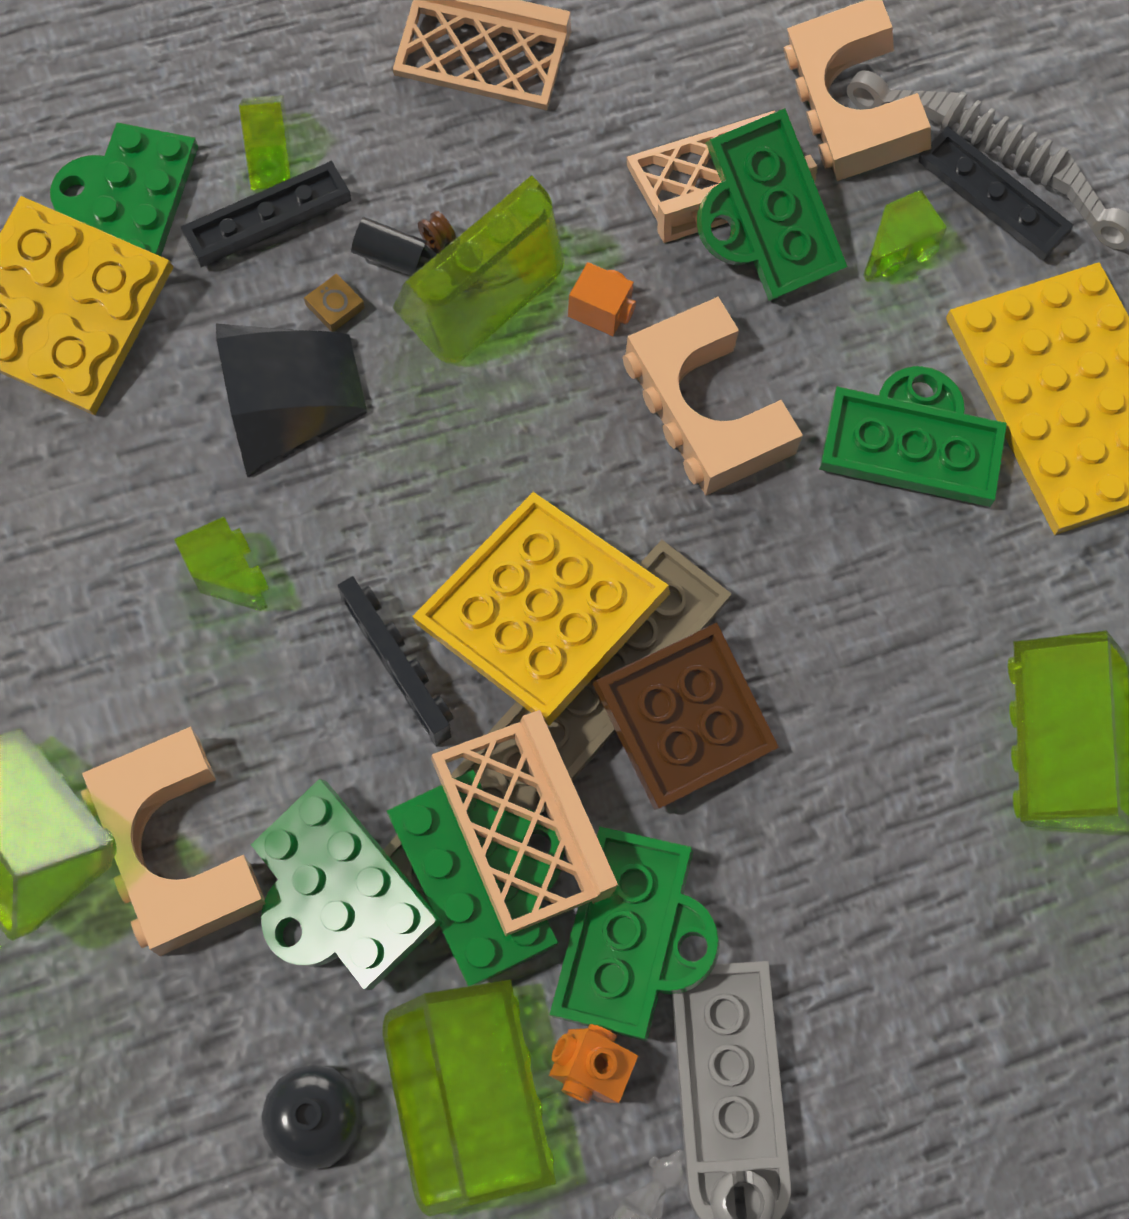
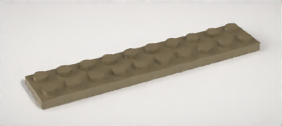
[383,539,732,944]

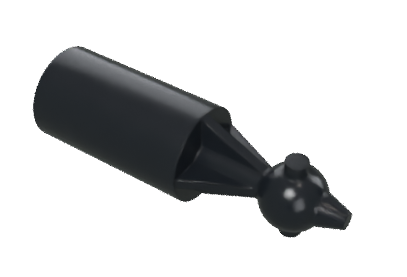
[351,217,477,287]

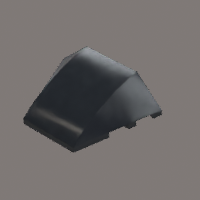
[216,323,367,478]

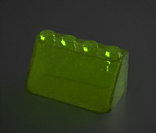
[393,175,564,363]
[1008,630,1129,832]
[0,729,117,941]
[383,980,557,1216]

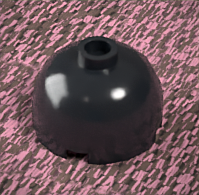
[261,1065,363,1170]

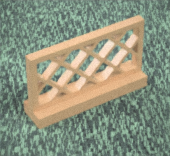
[393,0,571,110]
[627,111,817,243]
[431,710,618,936]

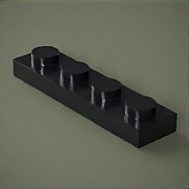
[918,126,1074,261]
[180,160,352,267]
[337,576,454,746]

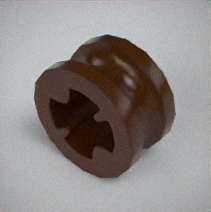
[418,211,457,254]

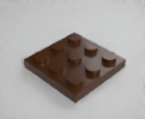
[592,623,779,810]

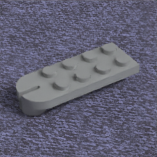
[672,961,791,1219]

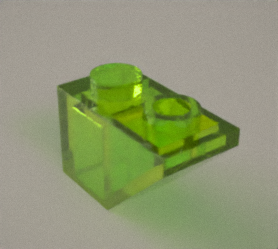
[239,95,292,190]
[863,190,947,282]
[174,516,270,611]

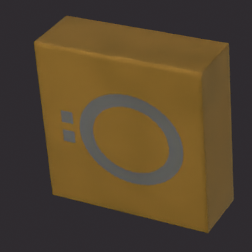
[304,273,365,332]

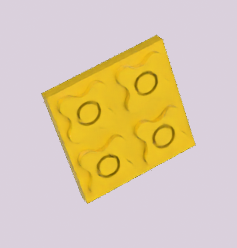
[0,196,174,416]
[412,492,670,726]

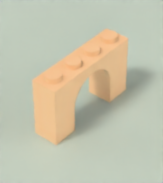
[783,0,931,181]
[623,297,803,496]
[81,726,266,956]

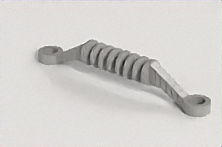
[847,70,1129,250]

